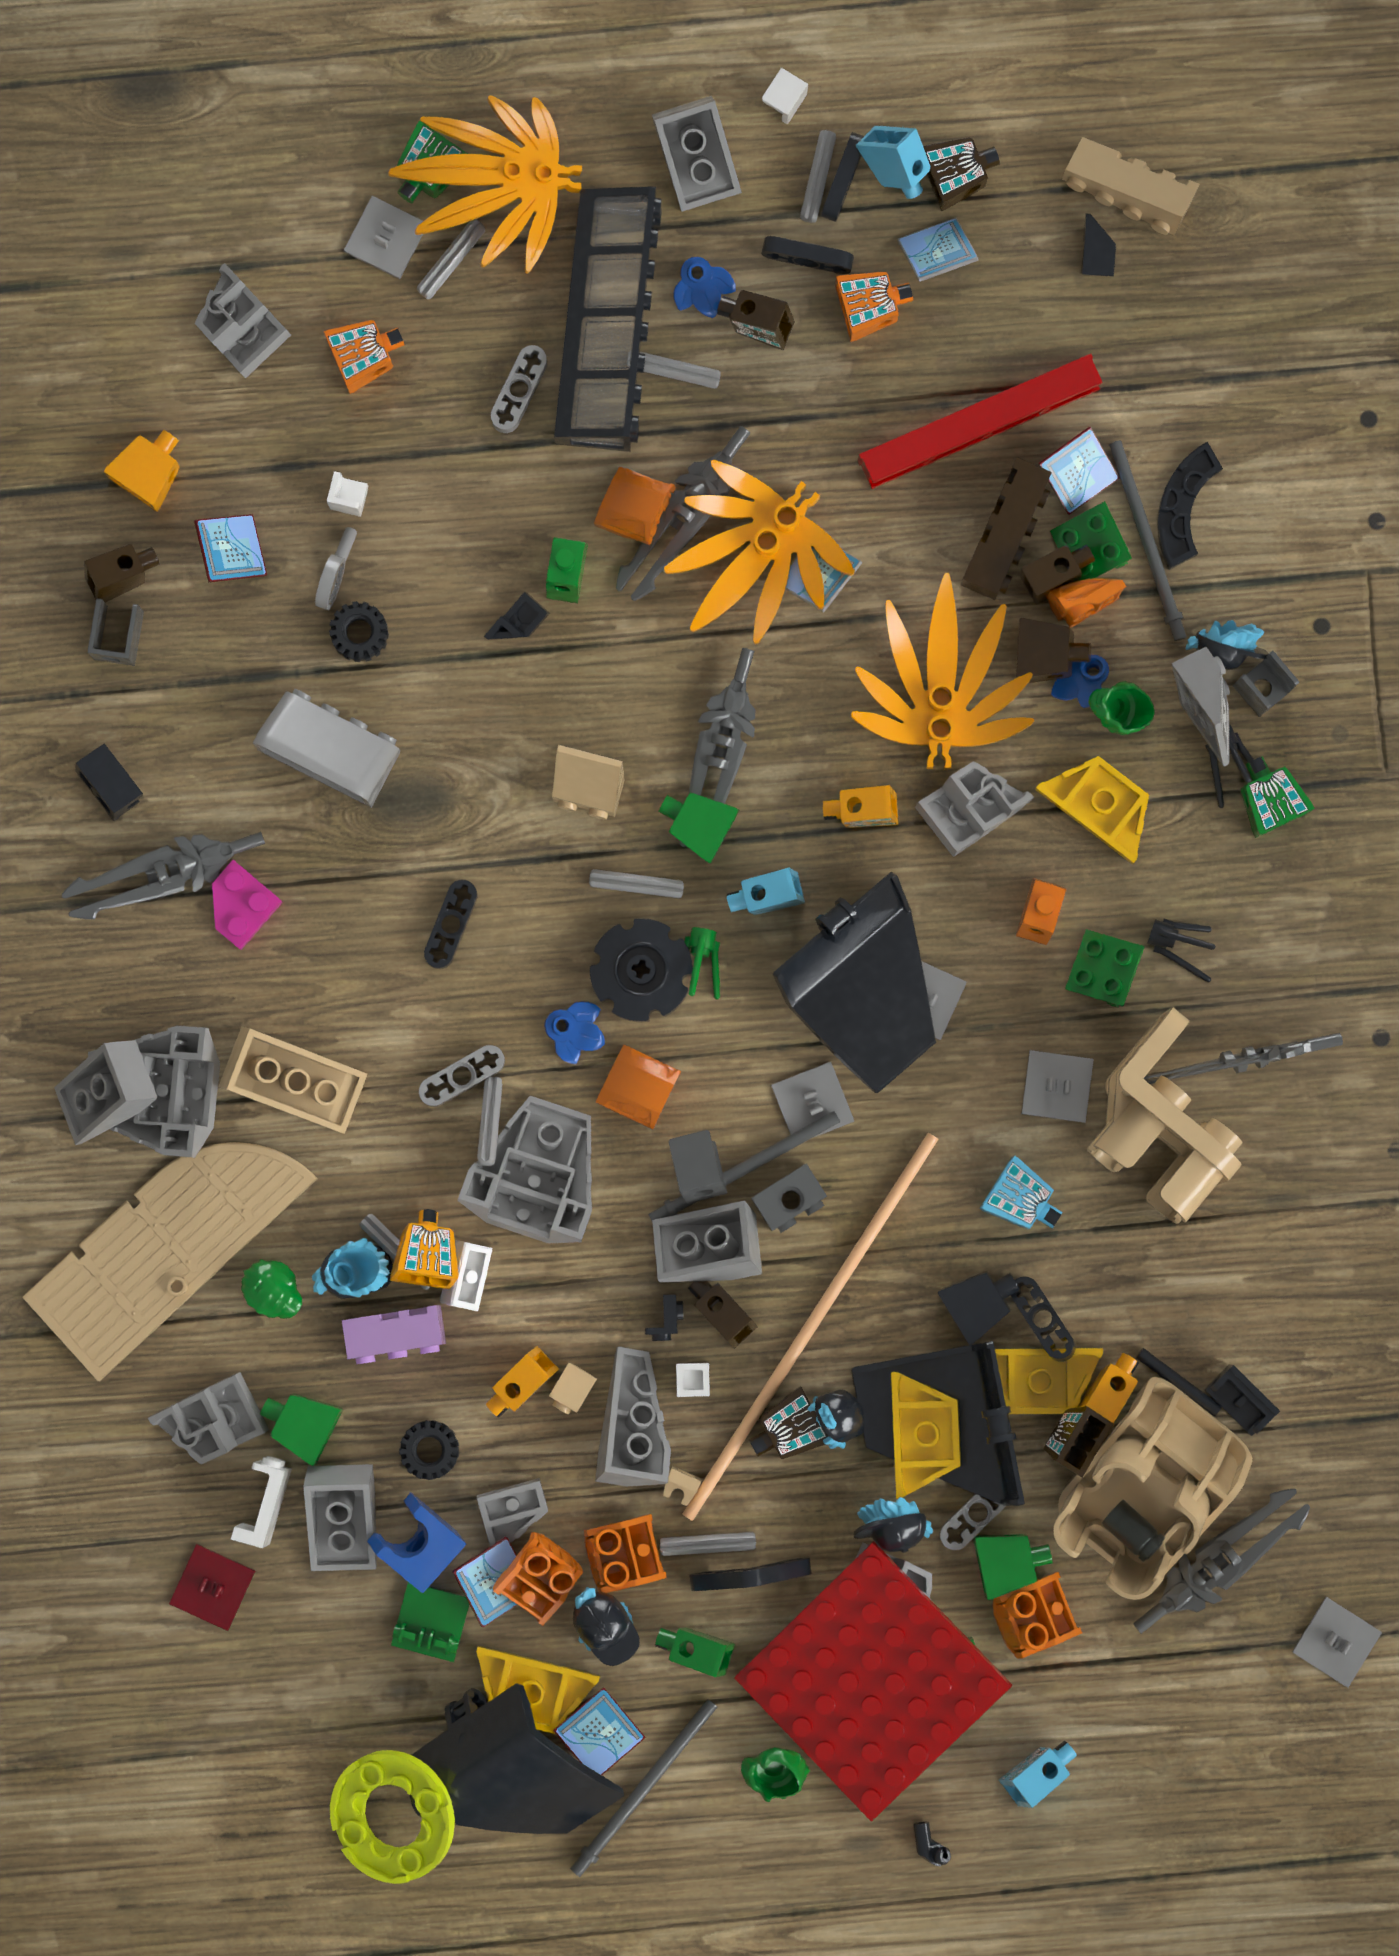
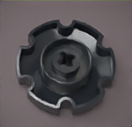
[590,919,693,1022]

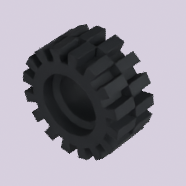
[329,601,389,662]
[399,1420,459,1480]

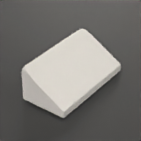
[440,1240,493,1311]

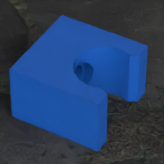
[367,1492,467,1593]

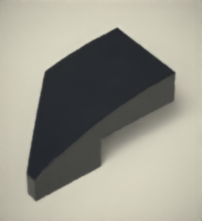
[1081,213,1116,277]
[484,592,550,640]

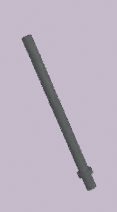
[1109,440,1187,641]
[648,1111,840,1221]
[570,1699,718,1877]

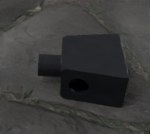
[937,1271,1020,1345]

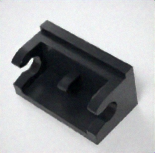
[75,743,143,821]
[1204,1364,1280,1436]

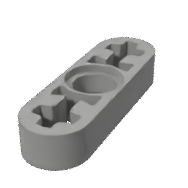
[491,345,547,433]
[419,1045,505,1107]
[939,1494,1006,1550]

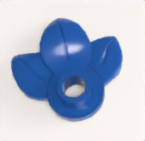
[673,257,736,318]
[1051,655,1109,708]
[544,1002,605,1064]

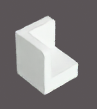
[762,68,808,124]
[327,471,369,517]
[676,1363,710,1397]

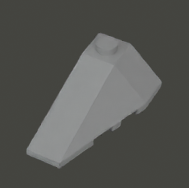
[595,1347,671,1487]

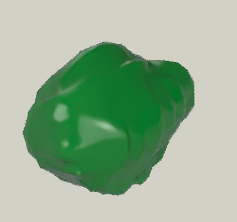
[1088,681,1155,736]
[241,1259,302,1319]
[741,1747,810,1802]

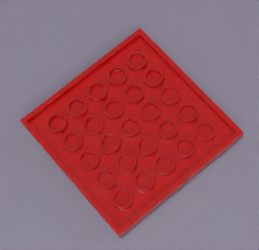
[734,1541,1012,1822]

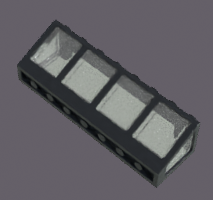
[554,186,662,452]

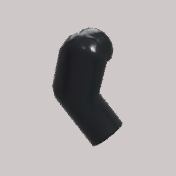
[913,1822,951,1866]

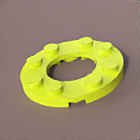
[330,1750,455,1884]

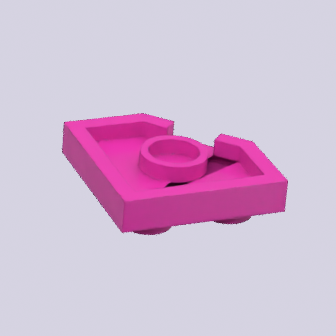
[212,860,282,950]

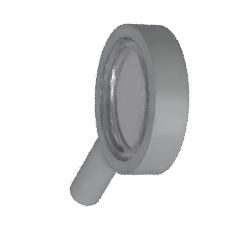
[315,527,357,610]

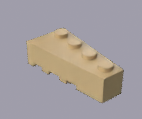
[1062,137,1200,236]

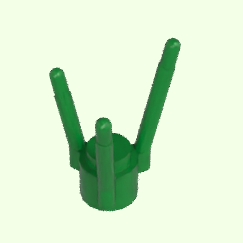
[684,927,720,1000]

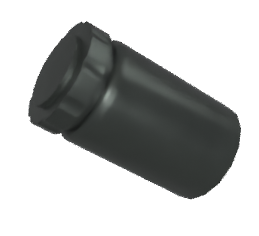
[1101,1499,1165,1562]

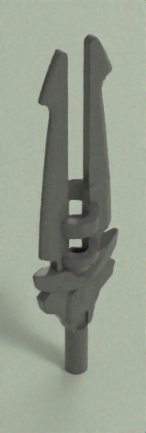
[616,426,751,601]
[680,648,756,847]
[62,832,265,920]
[1143,1033,1343,1084]
[1133,1488,1310,1634]

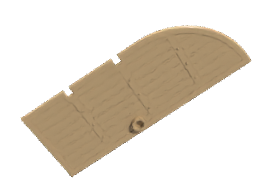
[23,1142,318,1382]

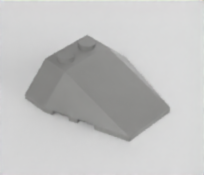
[88,1026,220,1158]
[458,1096,592,1243]

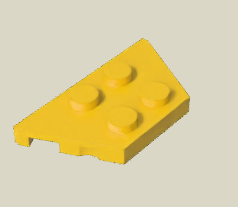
[1035,756,1149,865]
[995,1348,1103,1414]
[891,1372,961,1499]
[476,1646,600,1734]

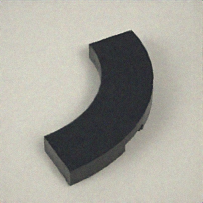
[1157,441,1223,570]

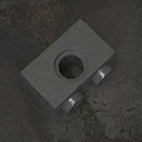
[751,1163,827,1233]

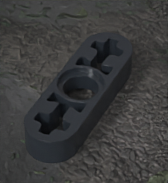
[821,132,864,222]
[761,236,854,274]
[424,880,478,969]
[1011,1276,1076,1362]

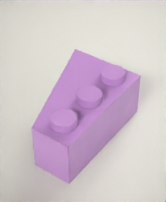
[342,1305,446,1365]

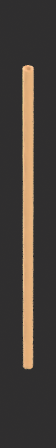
[682,1133,939,1521]

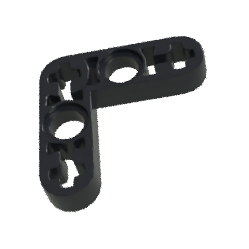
[689,1557,812,1591]

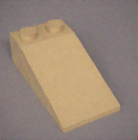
[552,745,625,820]
[218,1026,367,1134]

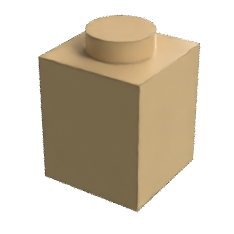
[549,1362,598,1415]

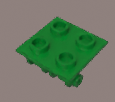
[1050,501,1132,581]
[1065,929,1145,1008]
[391,1582,469,1662]

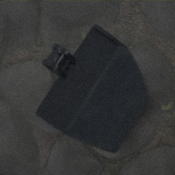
[773,872,936,1093]
[851,1341,1025,1506]
[410,1683,624,1834]

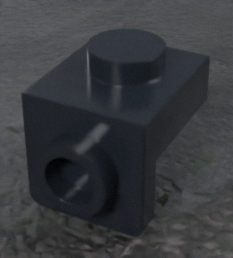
[645,1294,684,1341]

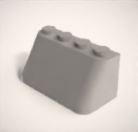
[253,689,401,808]

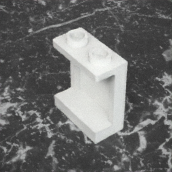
[231,1456,292,1548]

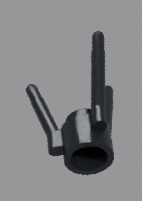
[1205,725,1254,808]
[1147,918,1216,983]

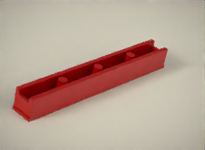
[857,353,1103,489]

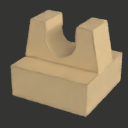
[663,1466,702,1506]

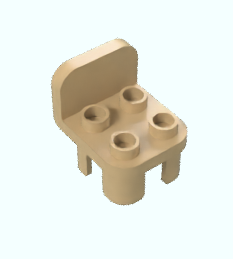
[1087,1007,1243,1224]
[1054,1377,1252,1600]

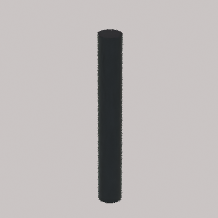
[1136,1348,1222,1417]

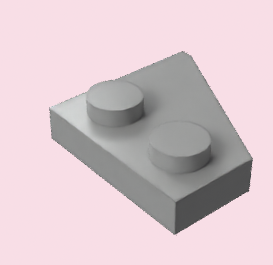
[477,1478,548,1546]

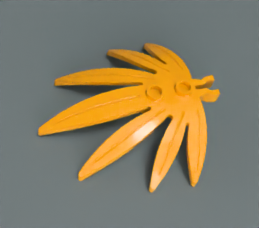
[388,96,582,274]
[664,460,855,644]
[851,573,1034,770]

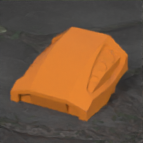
[594,467,676,545]
[1047,578,1127,628]
[596,1044,681,1130]
[584,1514,667,1593]
[493,1532,583,1626]
[993,1572,1082,1659]

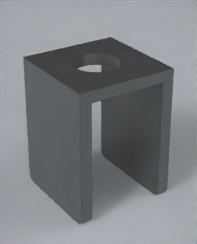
[87,598,144,666]
[1233,651,1300,717]
[669,1130,728,1204]

